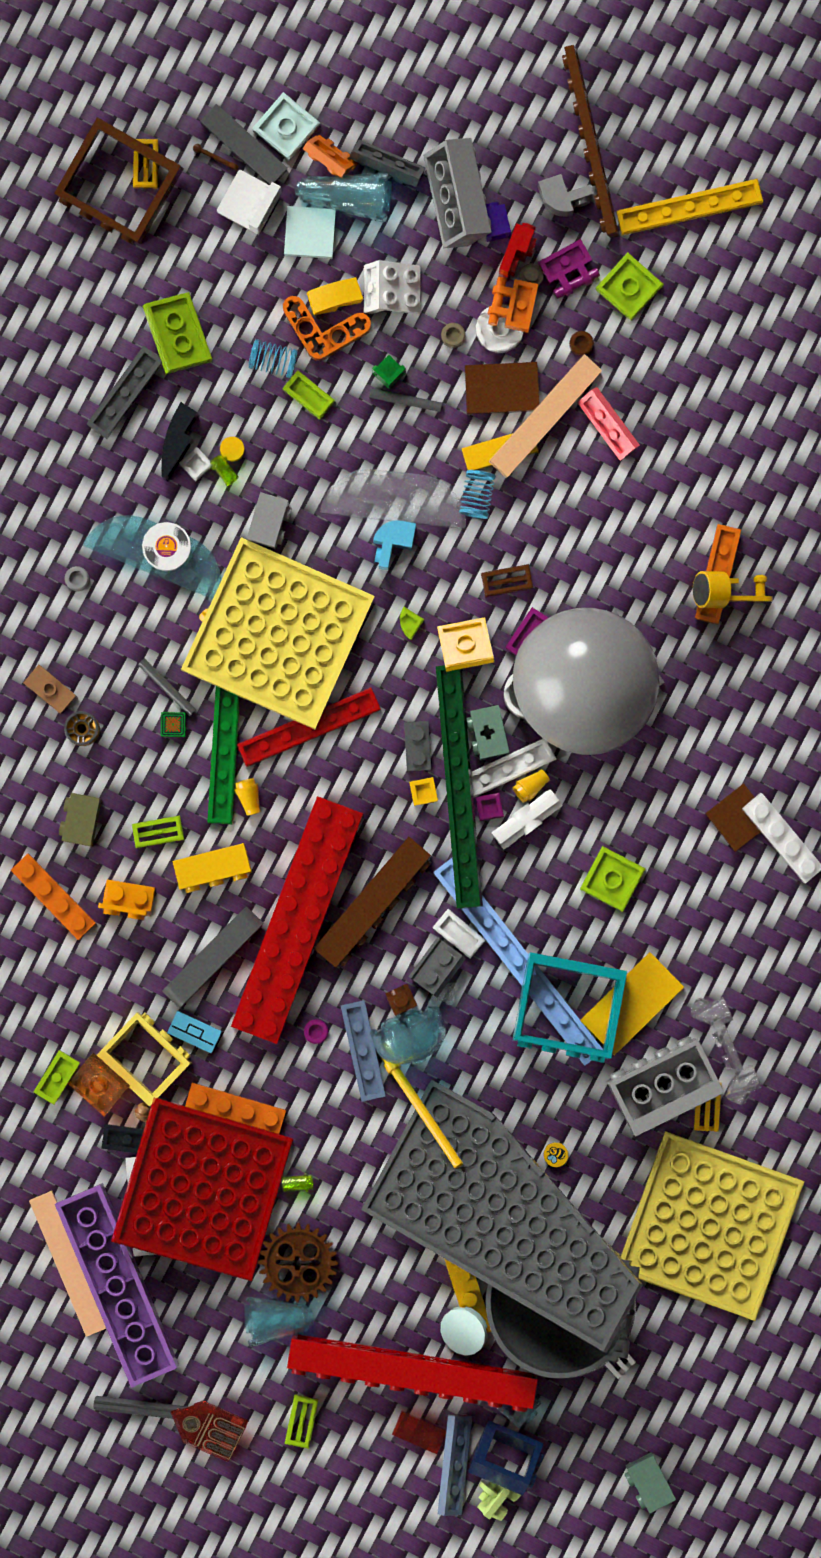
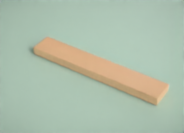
[488,354,602,478]
[29,1190,106,1337]

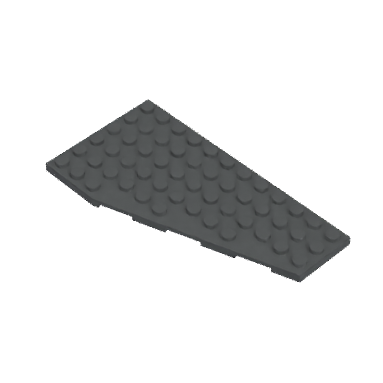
[361,1080,643,1352]

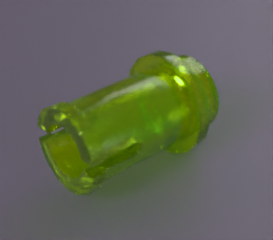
[210,454,239,486]
[282,1173,313,1192]

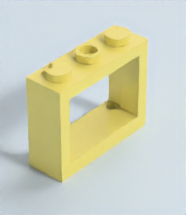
[96,1012,192,1106]

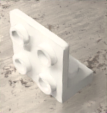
[217,170,282,235]
[364,260,420,314]

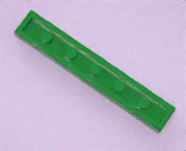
[207,686,240,824]

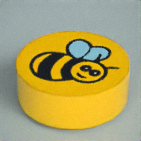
[543,1142,568,1167]

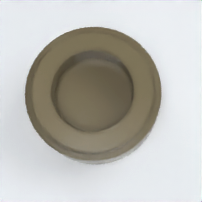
[441,323,465,348]

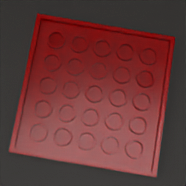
[111,1097,293,1281]

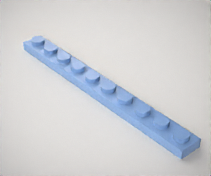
[433,858,603,1066]

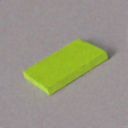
[142,292,212,374]

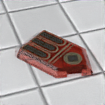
[170,1401,248,1462]

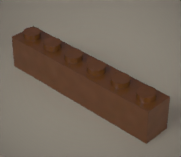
[313,837,432,968]

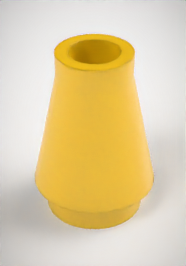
[512,769,550,803]
[235,778,261,816]

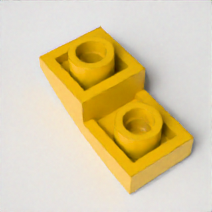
[307,277,363,315]

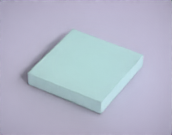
[252,92,320,161]
[284,206,336,259]

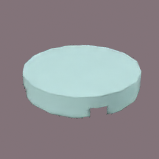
[441,1307,488,1355]

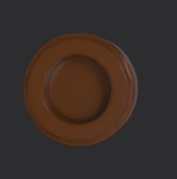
[569,331,594,356]

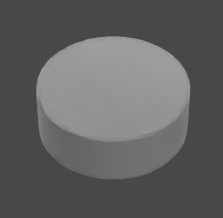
[65,566,90,591]

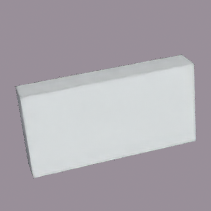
[433,909,485,959]

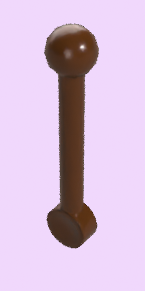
[193,144,239,171]

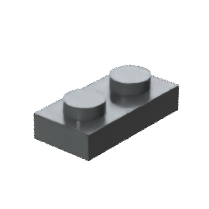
[404,721,431,772]

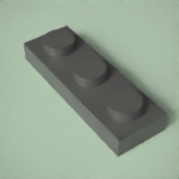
[349,140,426,187]

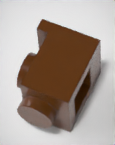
[385,984,418,1016]

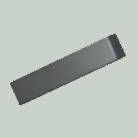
[162,906,264,1009]

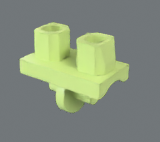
[477,1481,521,1521]

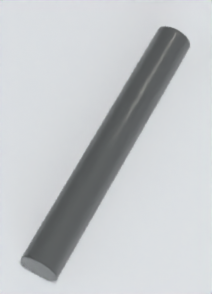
[369,388,442,412]
[138,658,196,716]

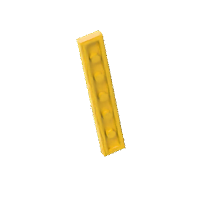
[616,179,763,236]

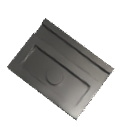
[409,937,466,998]

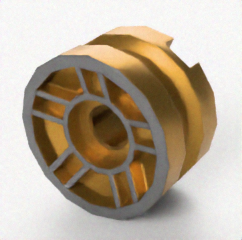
[64,711,100,746]

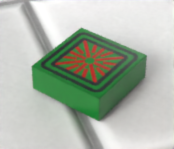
[161,712,186,737]

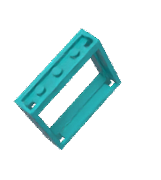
[512,952,627,1063]

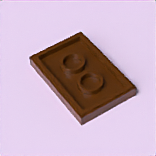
[465,362,539,415]

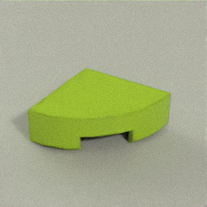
[400,607,424,640]

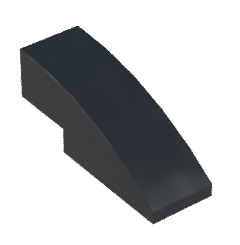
[161,402,199,482]

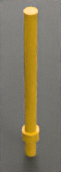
[375,1044,463,1169]

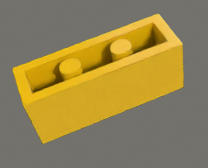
[172,843,252,893]

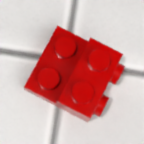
[498,223,537,281]

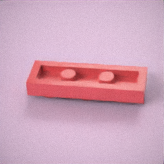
[577,387,640,461]

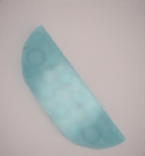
[83,515,221,599]

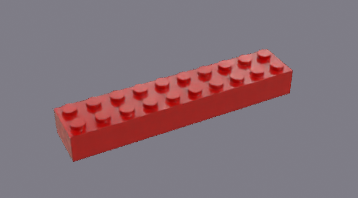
[231,796,364,1044]
[287,1333,538,1412]

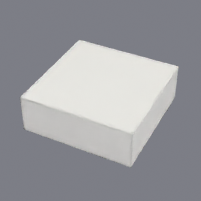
[179,447,214,482]

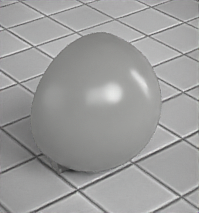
[513,608,665,755]

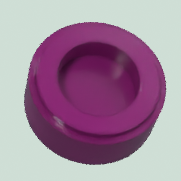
[304,1019,329,1044]

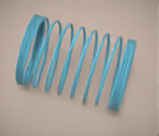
[249,339,298,378]
[459,470,496,519]

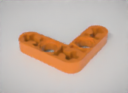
[283,296,371,361]

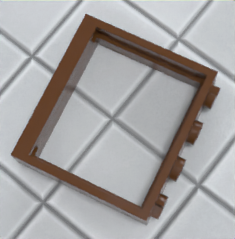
[54,117,184,245]

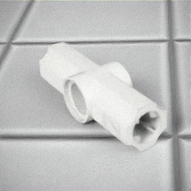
[491,789,563,850]

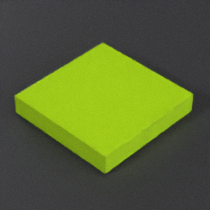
[595,252,664,321]
[580,846,646,912]

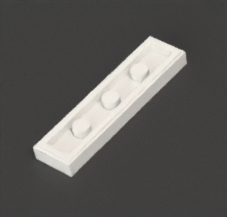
[471,738,556,798]

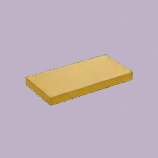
[580,952,684,1055]

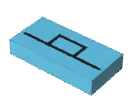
[167,1011,222,1054]

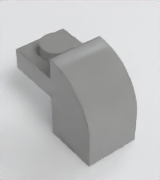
[537,174,594,217]

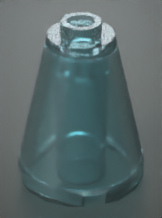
[245,1297,313,1347]

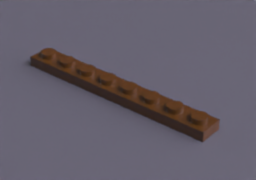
[562,45,620,238]

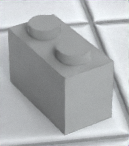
[247,492,292,550]

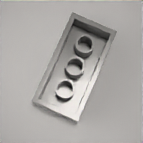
[423,138,491,249]

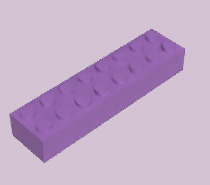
[54,1183,179,1388]

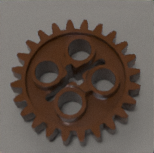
[258,1222,338,1303]

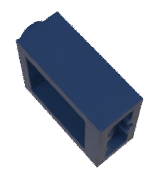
[468,1420,544,1496]

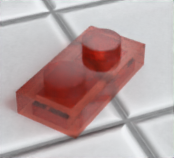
[392,1411,446,1454]

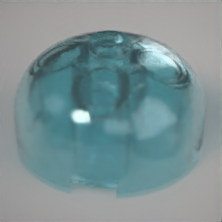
[370,1006,446,1065]

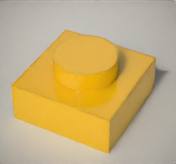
[409,777,438,806]

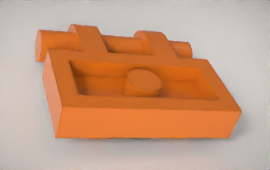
[303,135,358,178]
[487,277,538,333]

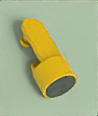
[693,571,773,608]

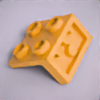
[98,879,155,920]

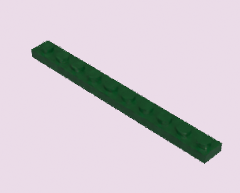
[436,665,483,909]

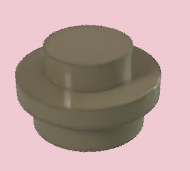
[519,263,544,286]

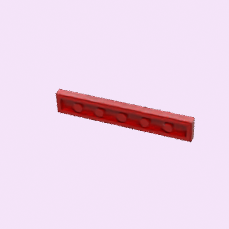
[237,687,381,767]

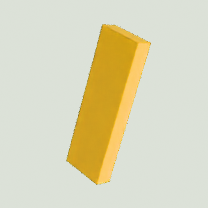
[461,433,538,470]

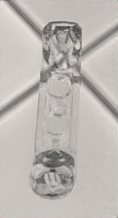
[691,997,762,1105]

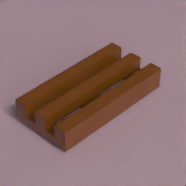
[481,564,533,598]

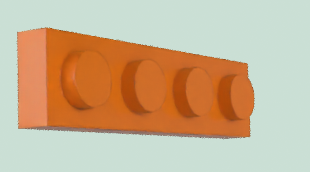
[694,524,741,625]
[11,853,96,940]
[185,1082,286,1134]

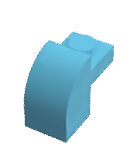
[373,520,416,570]

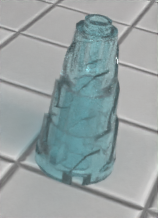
[295,172,392,222]

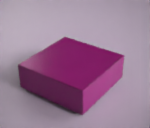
[475,793,504,821]

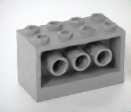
[606,1036,724,1137]

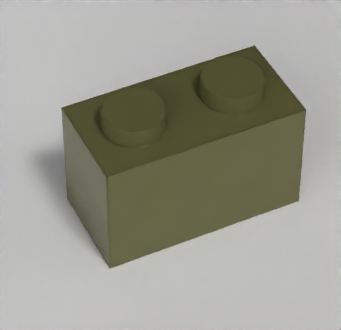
[59,793,102,847]

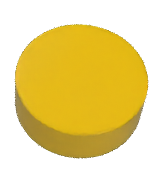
[220,437,245,462]

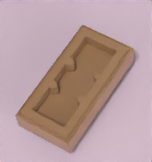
[23,664,76,714]

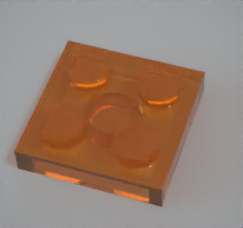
[68,1053,130,1116]

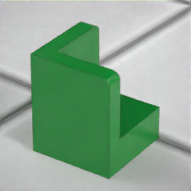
[372,355,406,390]

